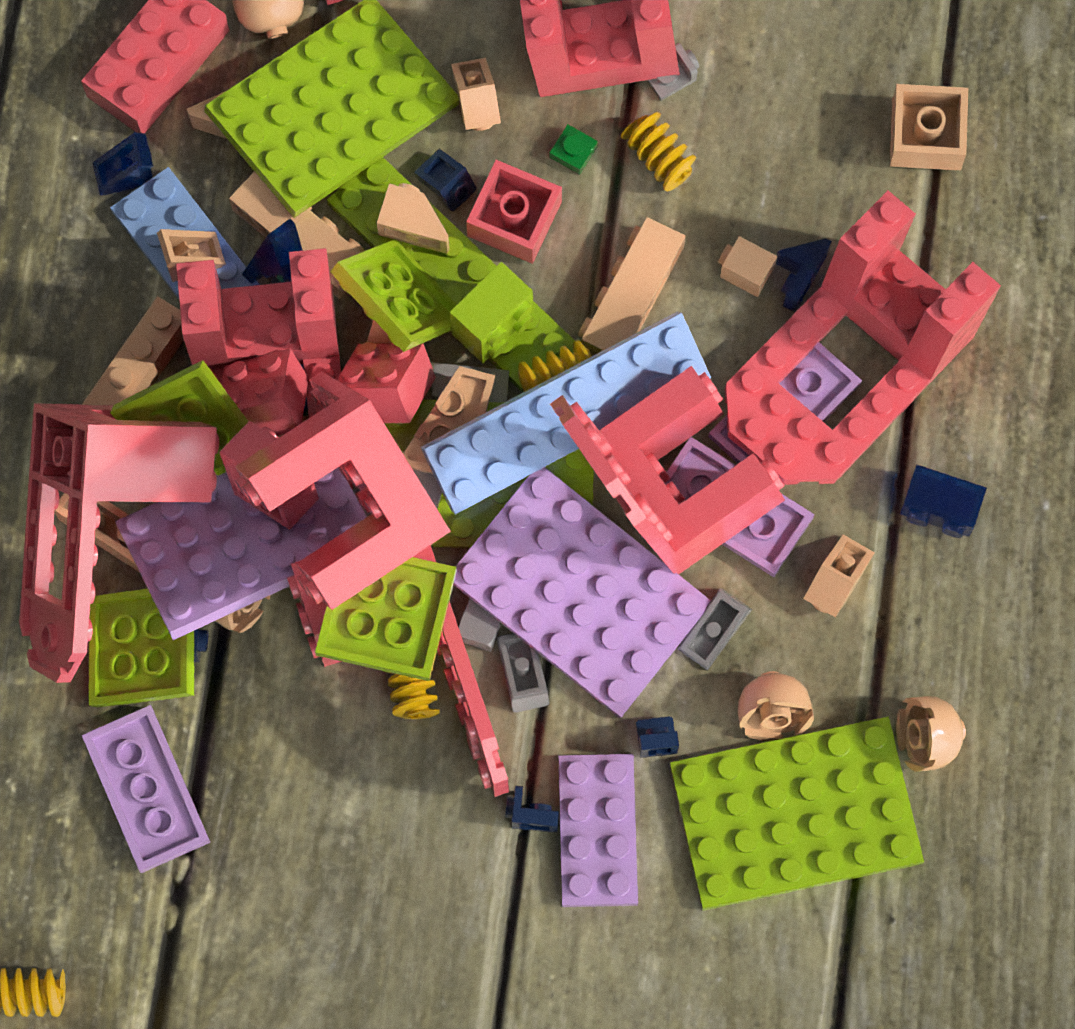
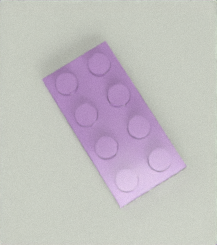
[708,342,862,463]
[665,437,814,577]
[82,705,210,873]
[559,754,638,907]

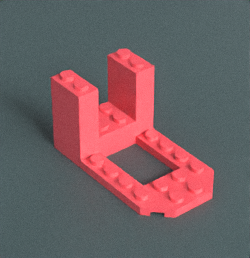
[520,0,680,97]
[724,190,1001,485]
[176,248,353,490]
[550,366,785,575]
[235,371,451,610]
[19,403,219,683]
[287,545,509,797]

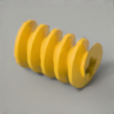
[621,112,696,192]
[518,340,592,392]
[388,669,440,719]
[0,968,66,1017]

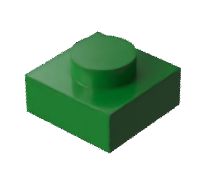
[549,124,598,175]

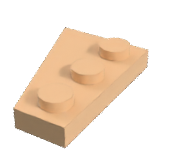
[403,366,496,475]

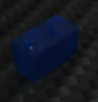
[900,465,987,538]

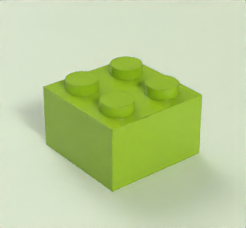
[450,261,534,363]

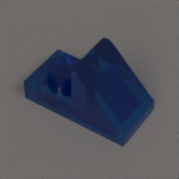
[92,132,153,195]
[242,219,303,284]
[776,238,832,313]

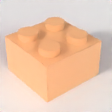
[890,84,968,171]

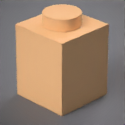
[718,236,777,297]

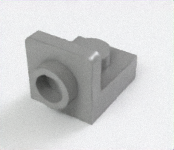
[647,43,699,101]

